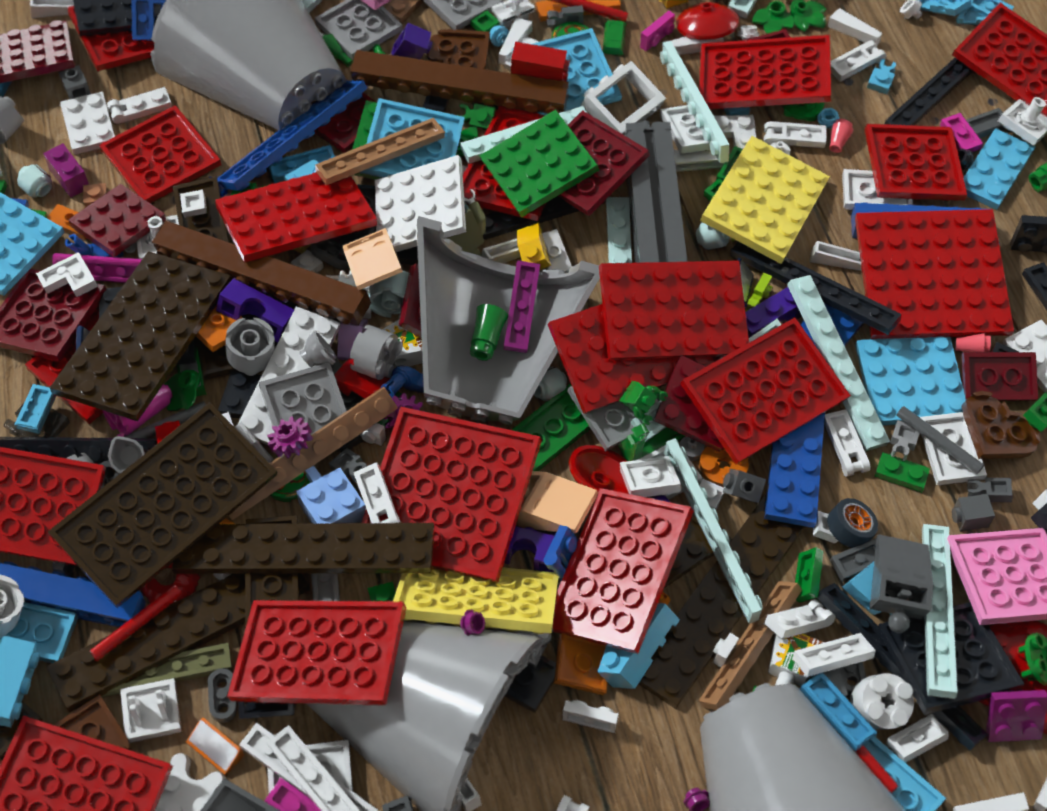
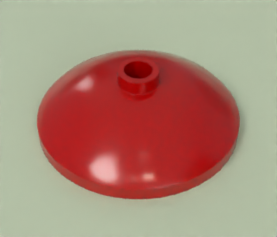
[676,2,739,40]
[569,445,629,494]

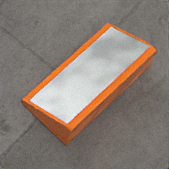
[186,717,244,776]

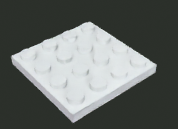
[375,155,466,252]

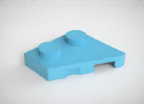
[919,0,971,16]
[956,0,1014,25]

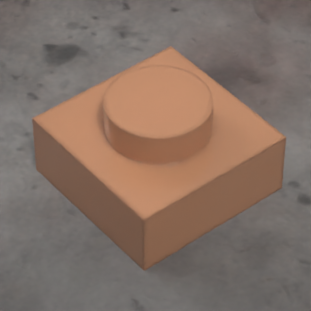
[83,183,108,208]

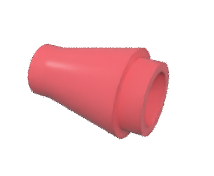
[829,119,853,153]
[956,333,991,352]

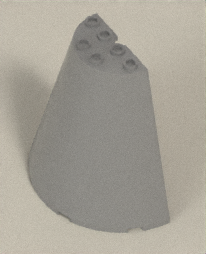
[151,0,347,130]
[416,216,600,425]
[306,620,547,811]
[700,683,906,811]

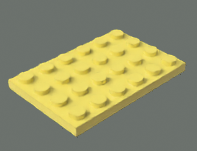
[700,136,830,264]
[393,567,559,634]

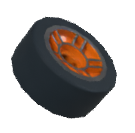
[827,498,878,548]

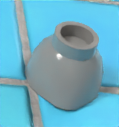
[300,330,337,367]
[108,436,145,473]

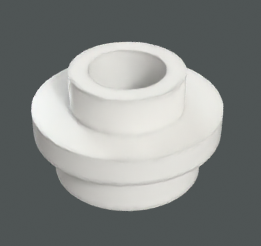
[738,25,759,41]

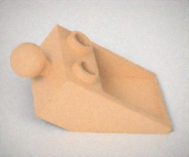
[343,228,403,290]
[516,471,598,533]

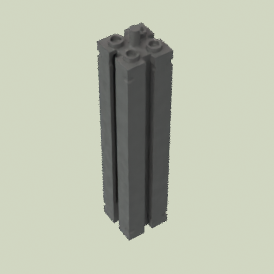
[625,121,687,263]

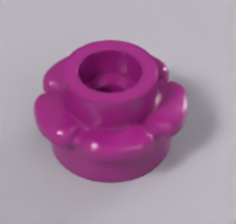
[460,609,485,636]
[683,788,710,811]

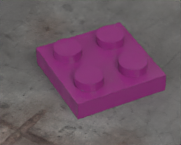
[986,690,1047,742]

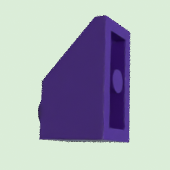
[391,23,432,59]

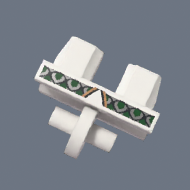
[492,0,535,27]

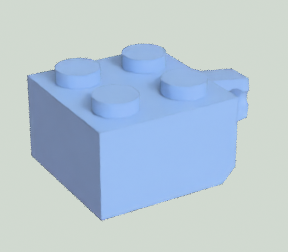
[296,466,366,524]

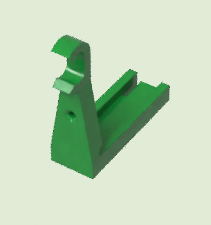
[618,423,686,461]

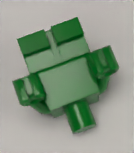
[619,381,668,425]

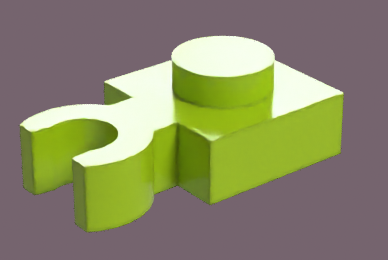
[745,273,773,312]

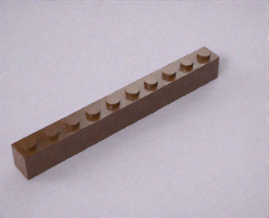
[351,50,569,114]
[152,221,371,326]

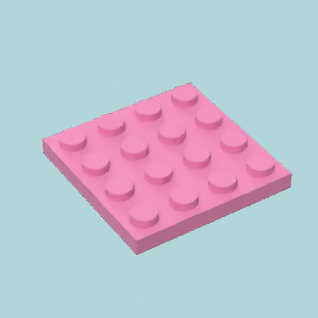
[947,528,1047,625]

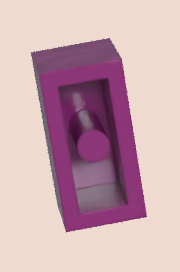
[43,143,89,198]

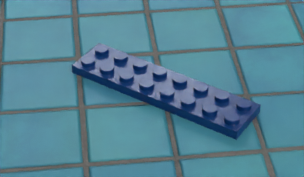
[218,81,368,191]

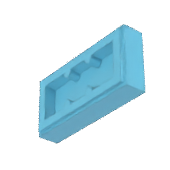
[14,384,57,434]

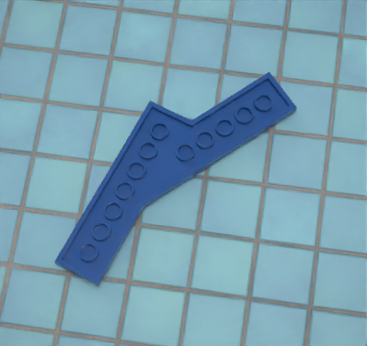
[764,303,864,528]

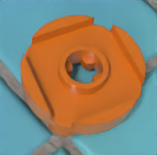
[699,446,749,487]

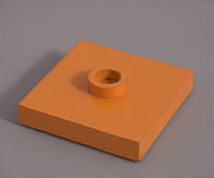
[196,305,243,352]
[554,633,608,695]

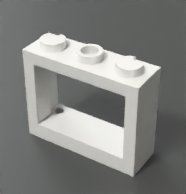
[581,61,666,135]

